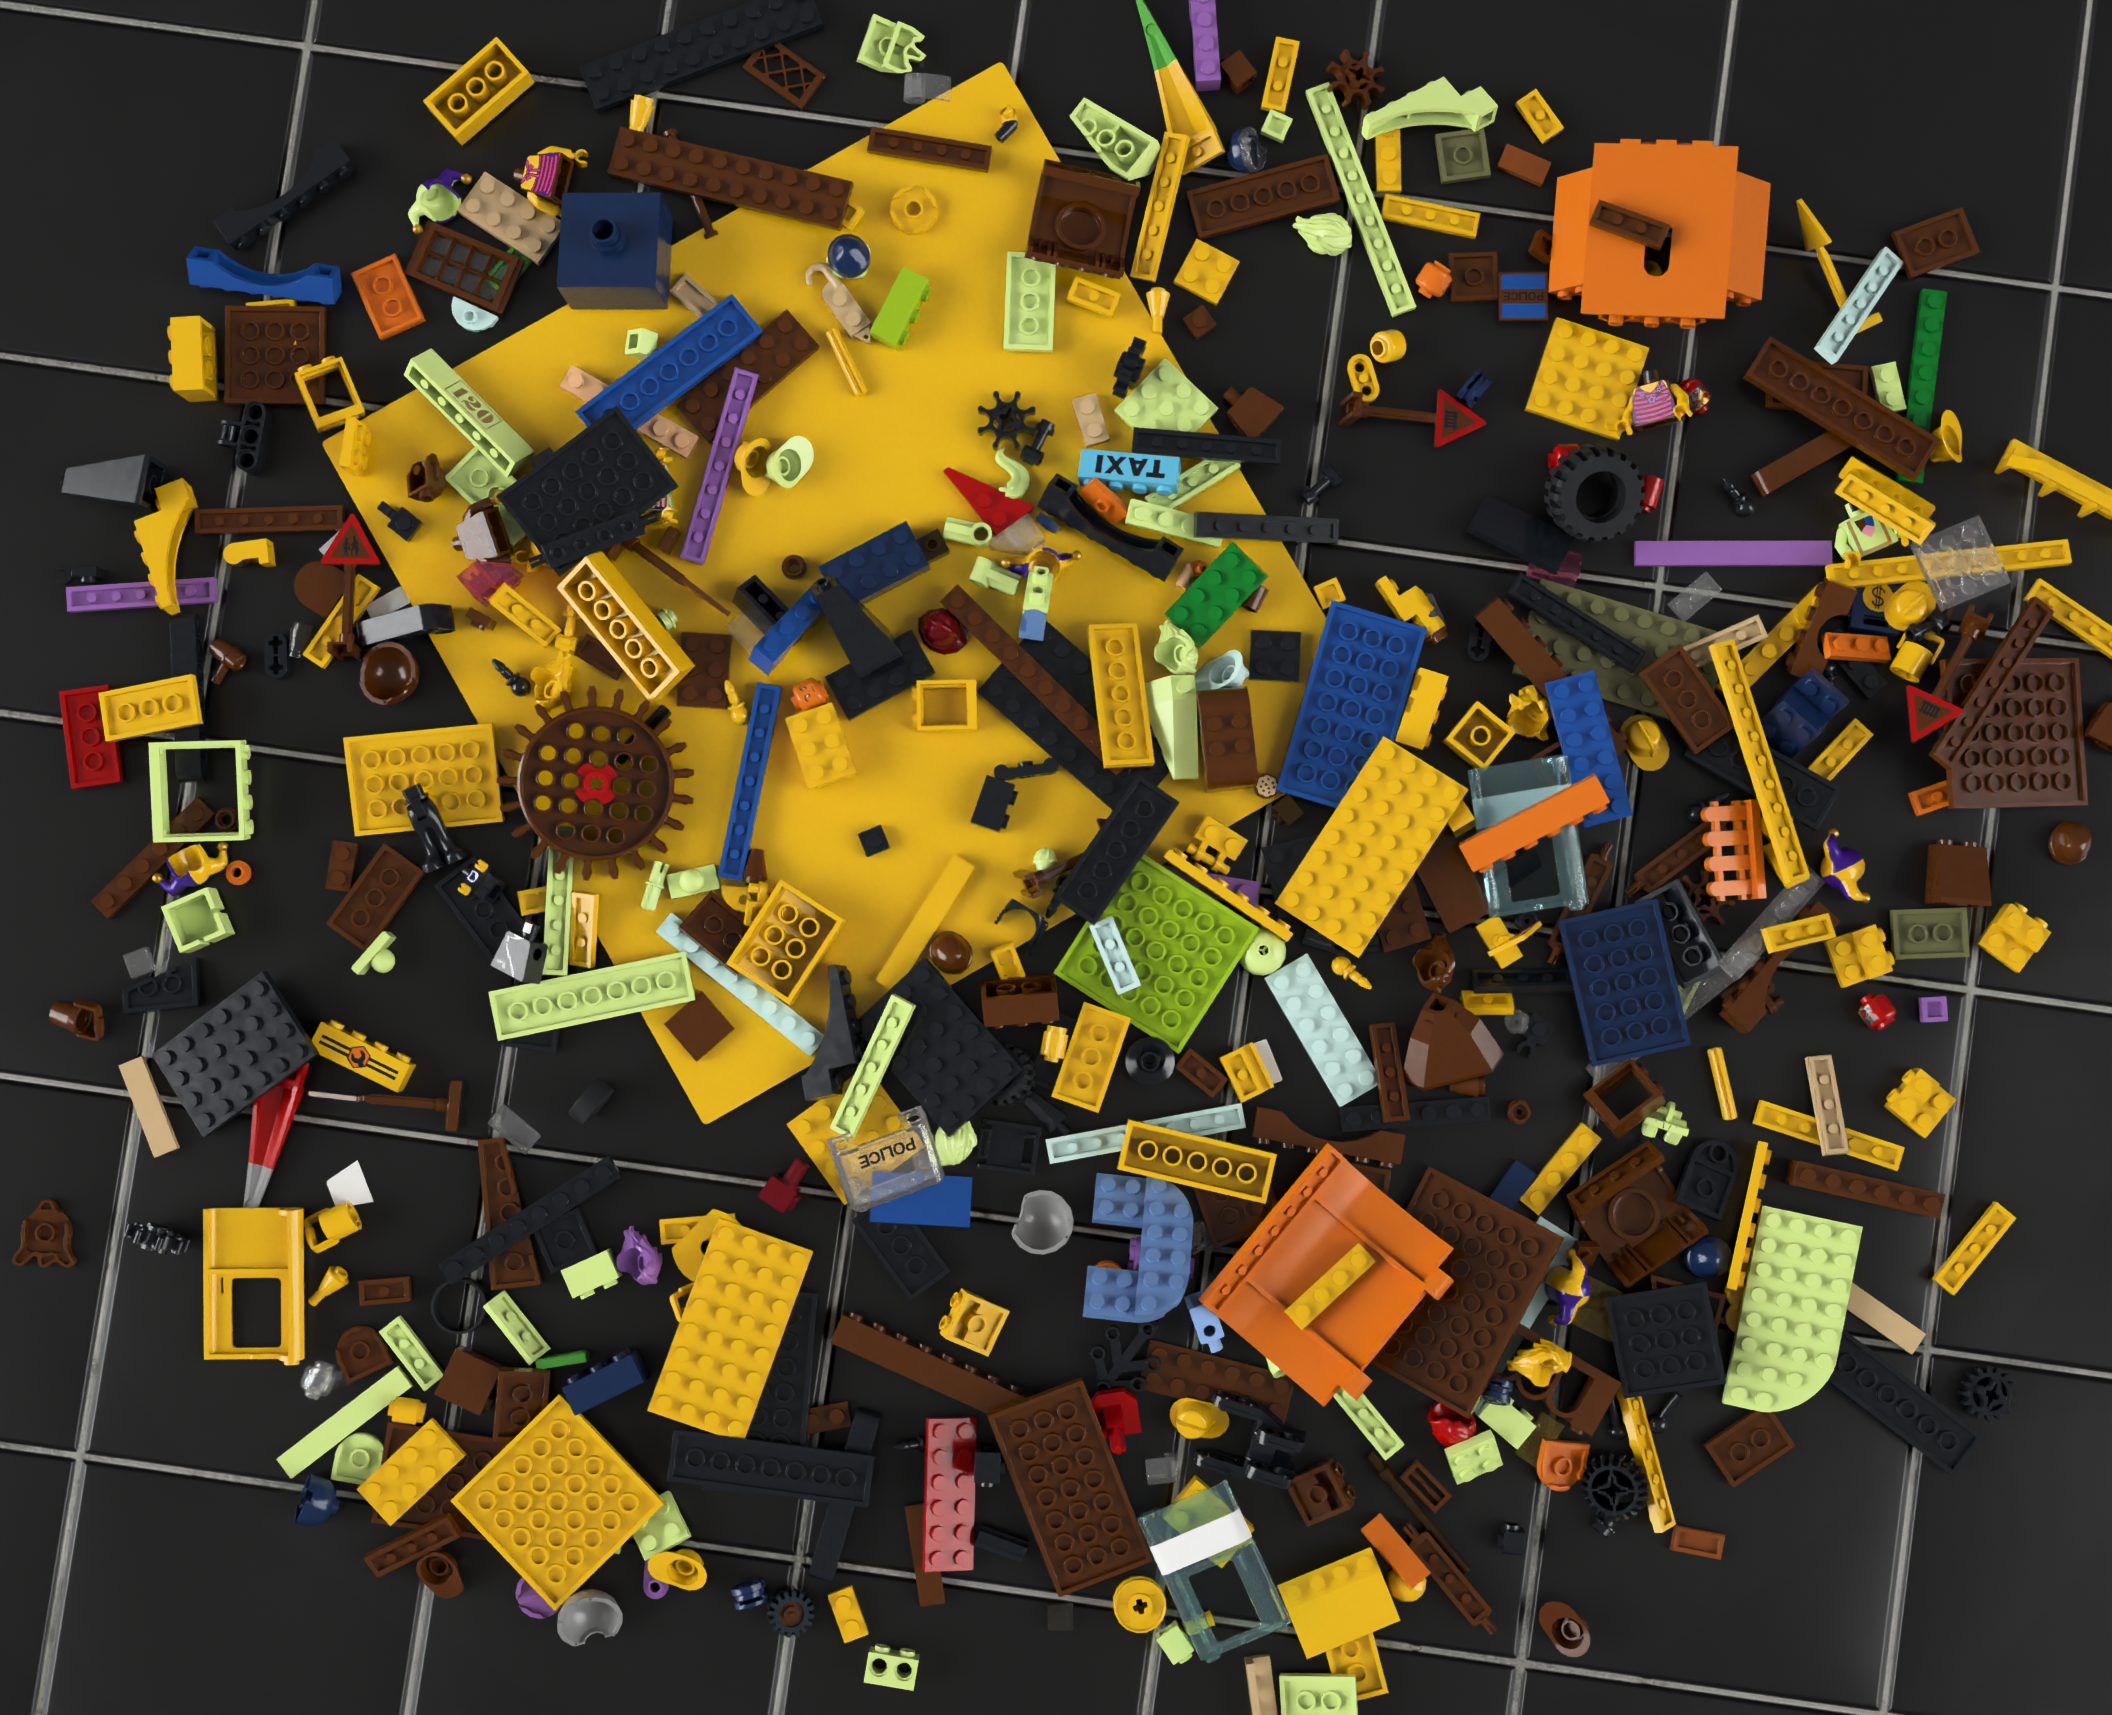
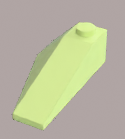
[1070,97,1161,181]
[1145,675,1198,780]

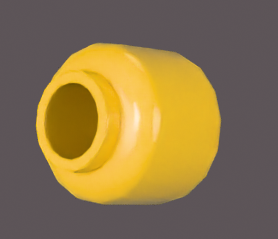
[1370,329,1406,363]

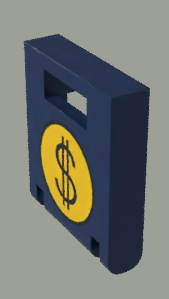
[1847,583,1904,637]

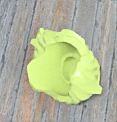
[1292,213,1352,256]
[1154,620,1199,675]
[934,1121,978,1166]

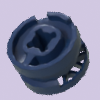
[1456,369,1494,408]
[1480,1377,1513,1406]
[730,1578,769,1610]

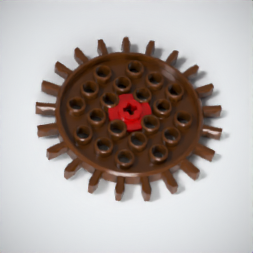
[497,686,694,881]

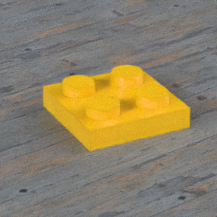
[1173,239,1240,306]
[339,417,371,477]

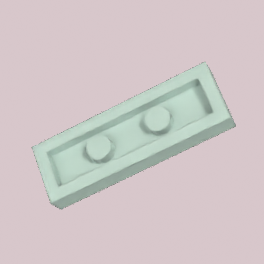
[1089,916,1141,995]

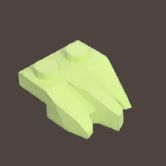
[856,14,927,73]

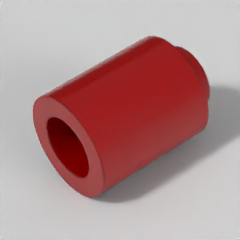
[1640,474,1664,514]

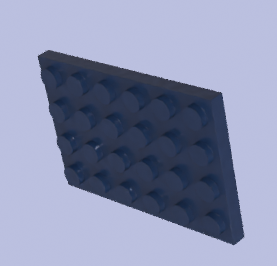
[1557,898,1691,1067]

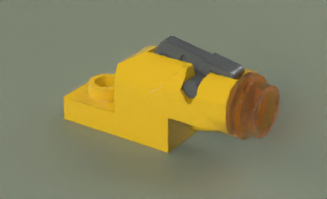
[1375,575,1449,646]

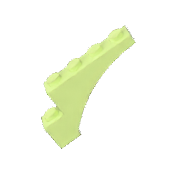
[1361,76,1498,140]

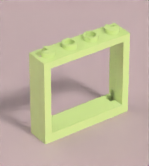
[148,740,254,843]

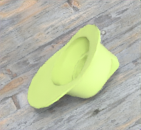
[765,436,814,488]

